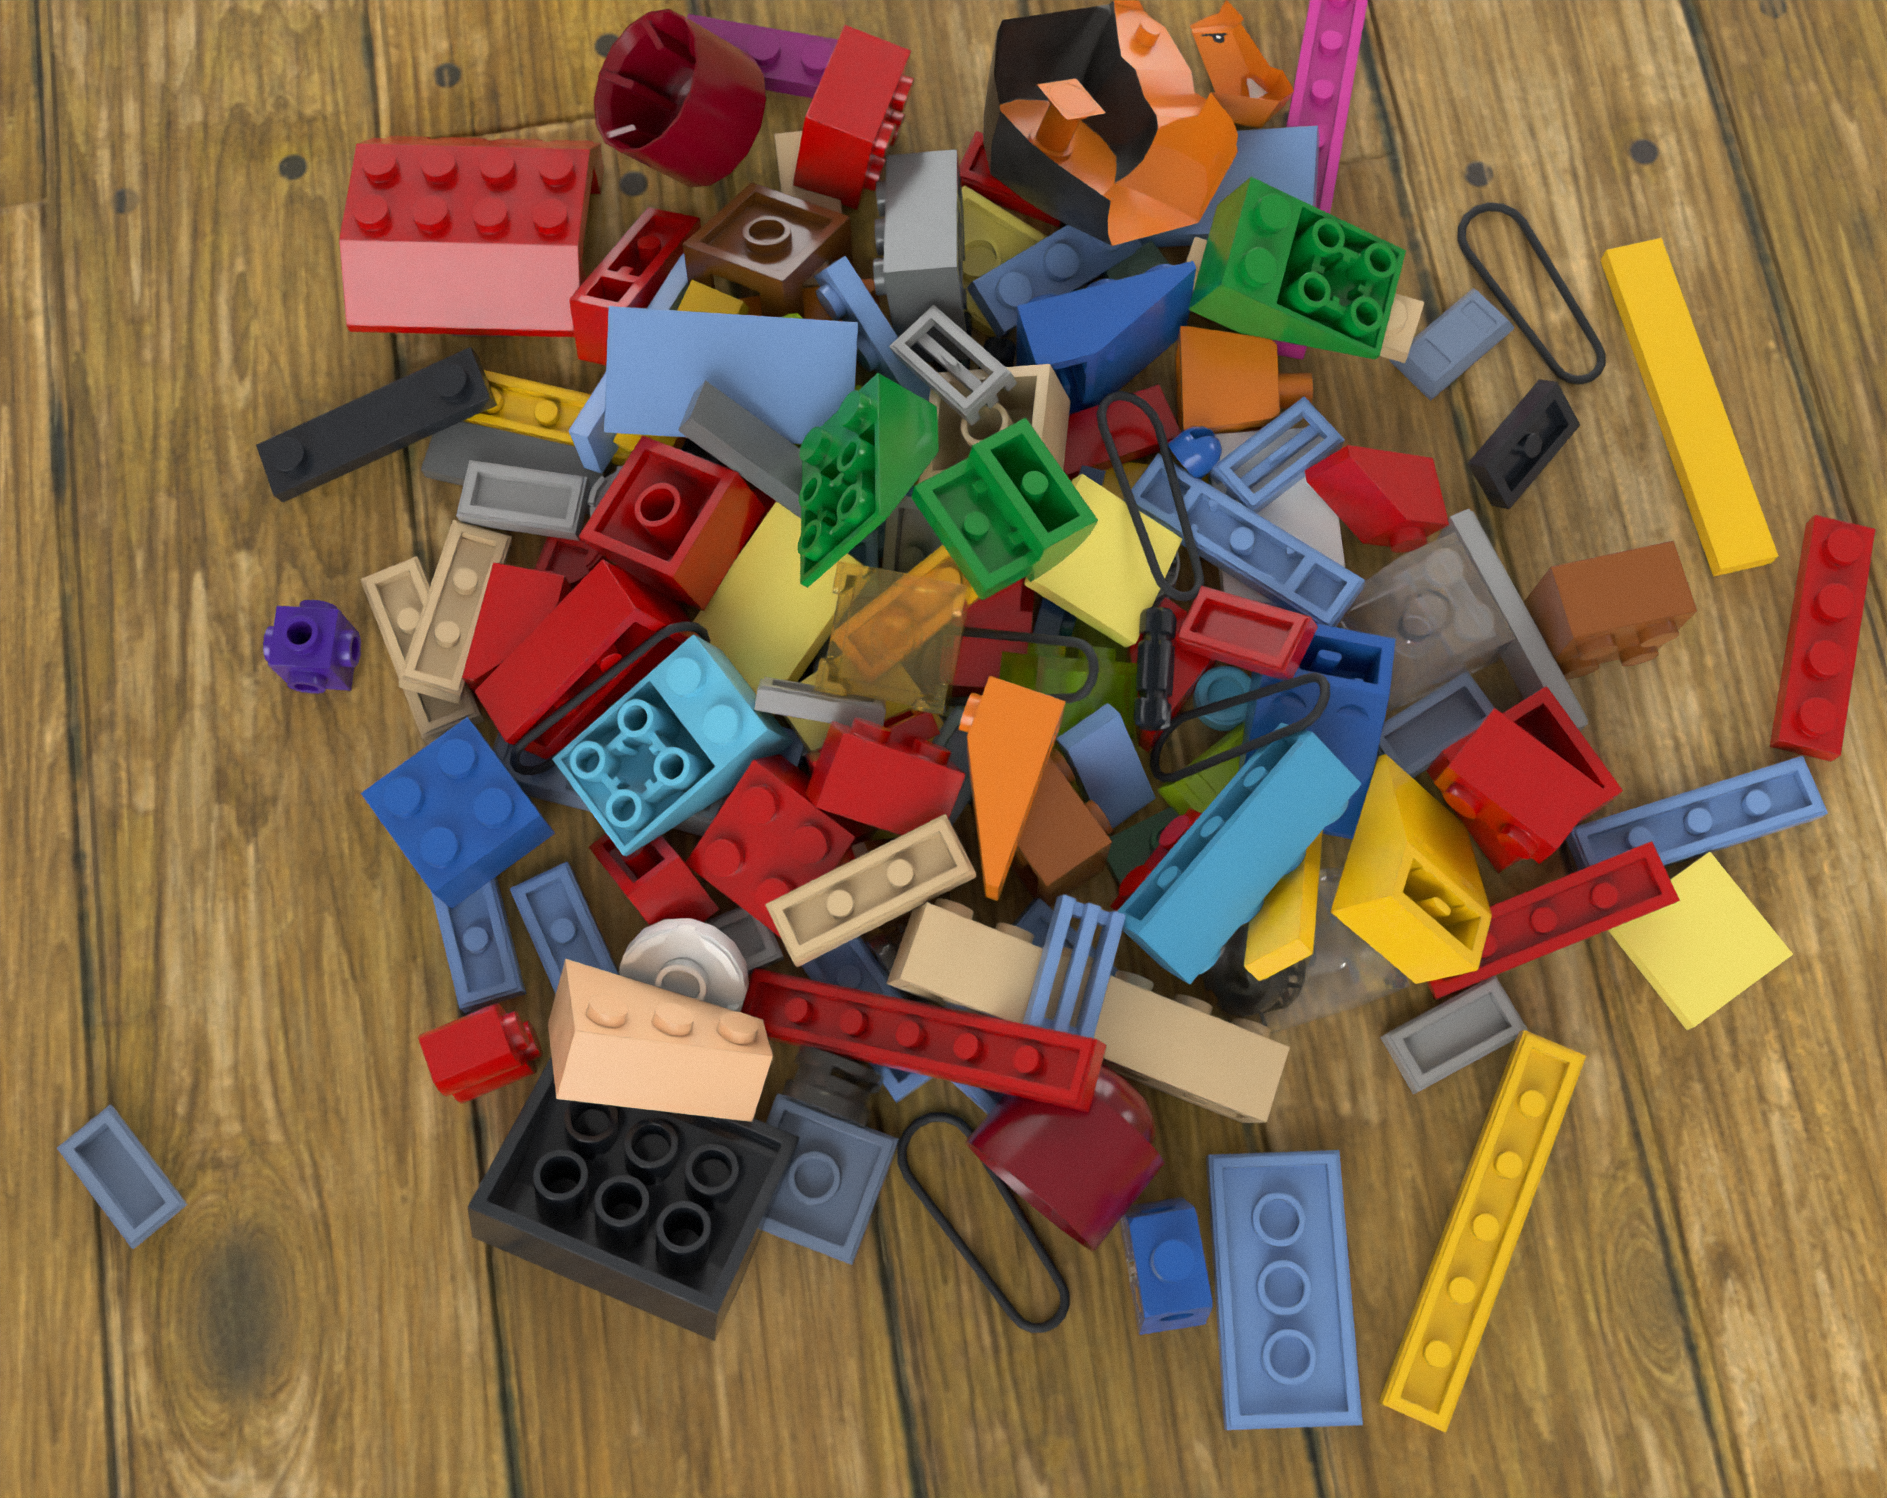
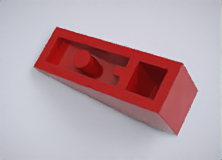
[569,207,701,366]

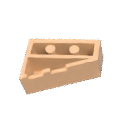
[548,959,773,1122]

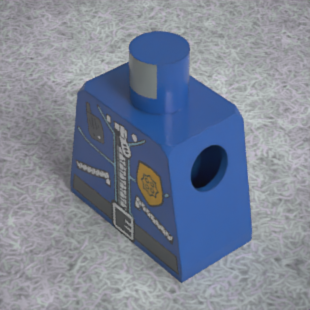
[1119,1197,1213,1335]

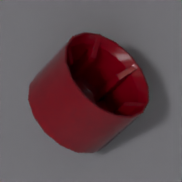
[594,9,766,187]
[965,1064,1165,1252]

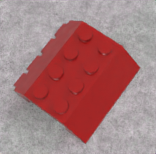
[339,136,604,338]

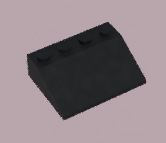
[467,1056,800,1341]

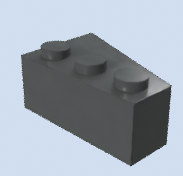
[873,149,969,362]

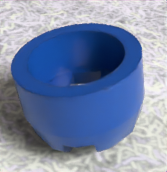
[1168,426,1222,479]

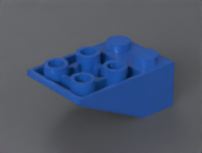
[1016,261,1196,415]
[1238,624,1396,839]

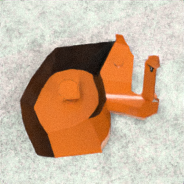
[983,0,1294,246]

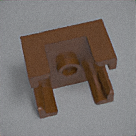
[683,182,853,319]

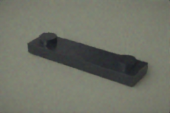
[256,347,497,503]

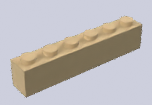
[886,898,1290,1123]

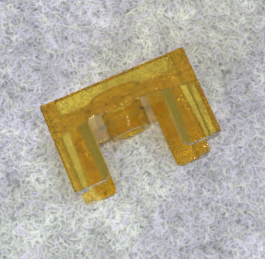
[814,561,972,715]

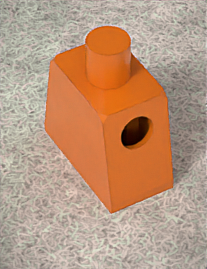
[1174,326,1313,434]

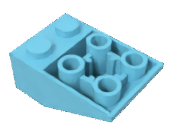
[552,634,793,856]

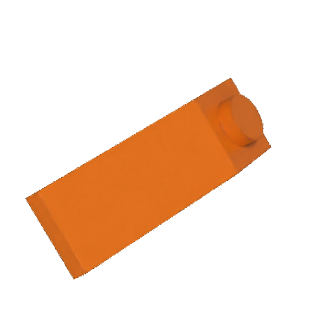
[959,676,1066,901]

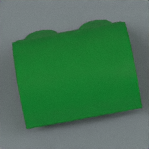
[911,418,1098,601]

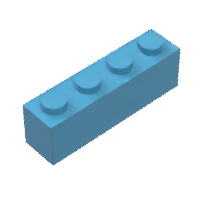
[1117,723,1362,984]

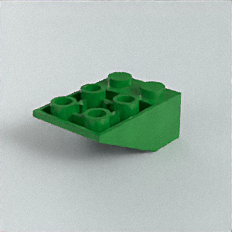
[1188,177,1406,360]
[798,373,939,588]

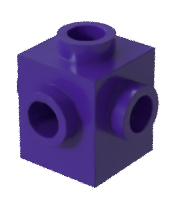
[263,600,361,693]

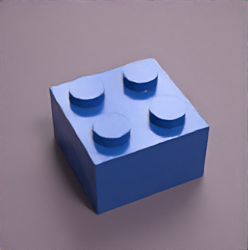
[361,717,555,909]

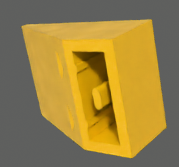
[1330,754,1492,984]

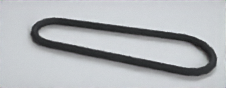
[1457,202,1606,384]
[1097,391,1204,602]
[510,621,711,776]
[913,625,1099,707]
[1150,672,1330,783]
[897,1112,1070,1333]

